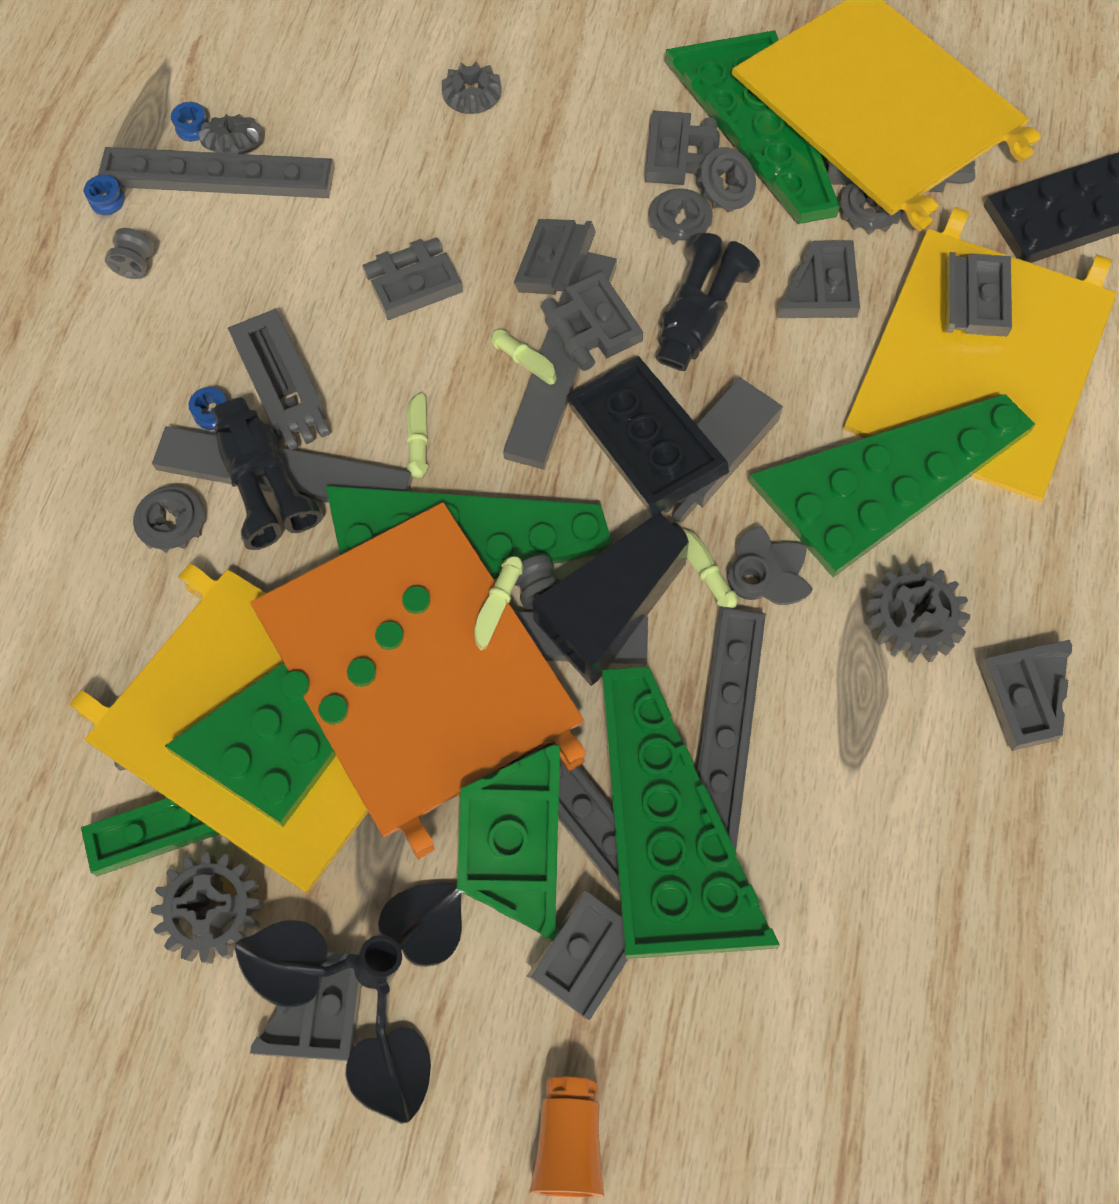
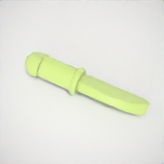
[491,329,557,385]
[406,393,428,479]
[683,529,738,609]
[474,556,523,650]

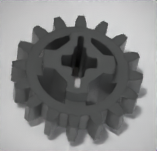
[866,564,970,663]
[151,852,264,964]

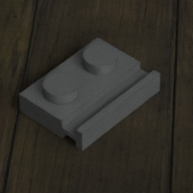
[514,219,596,295]
[946,252,1012,337]
[527,891,628,1020]

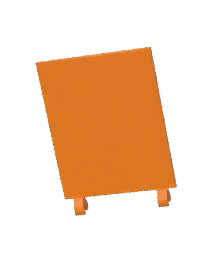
[250,502,586,860]

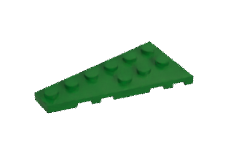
[665,30,840,224]
[749,394,1035,578]
[325,486,612,579]
[165,586,430,827]
[602,667,780,959]

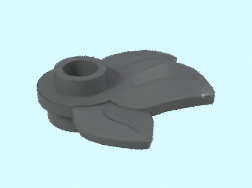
[728,526,813,605]

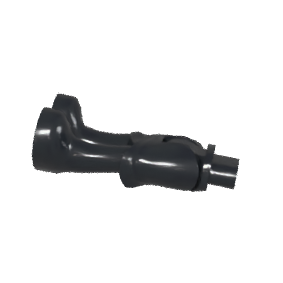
[656,233,760,371]
[212,397,323,550]

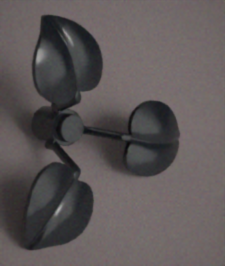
[235,883,462,1124]

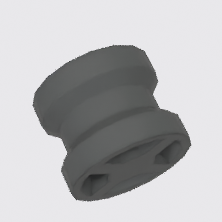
[105,228,154,279]
[515,555,561,609]

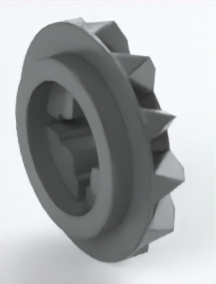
[441,61,502,114]
[199,114,262,154]
[697,147,756,212]
[839,182,904,234]
[649,188,713,245]
[133,486,206,553]

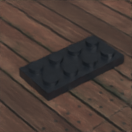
[984,152,1119,263]
[566,356,729,516]

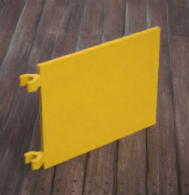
[732,0,1041,231]
[844,207,1117,502]
[69,563,368,895]

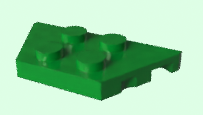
[456,745,560,938]

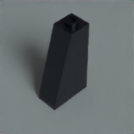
[532,513,689,686]

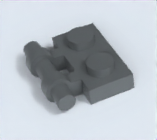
[645,110,720,189]
[362,237,463,320]
[540,271,643,371]

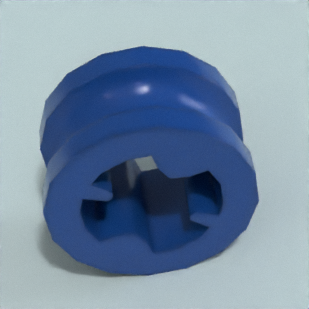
[171,101,208,142]
[84,174,124,215]
[188,387,227,430]

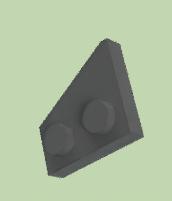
[778,240,860,318]
[980,639,1072,751]
[250,952,361,1062]

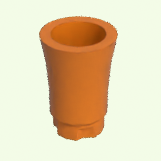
[529,1077,605,1198]

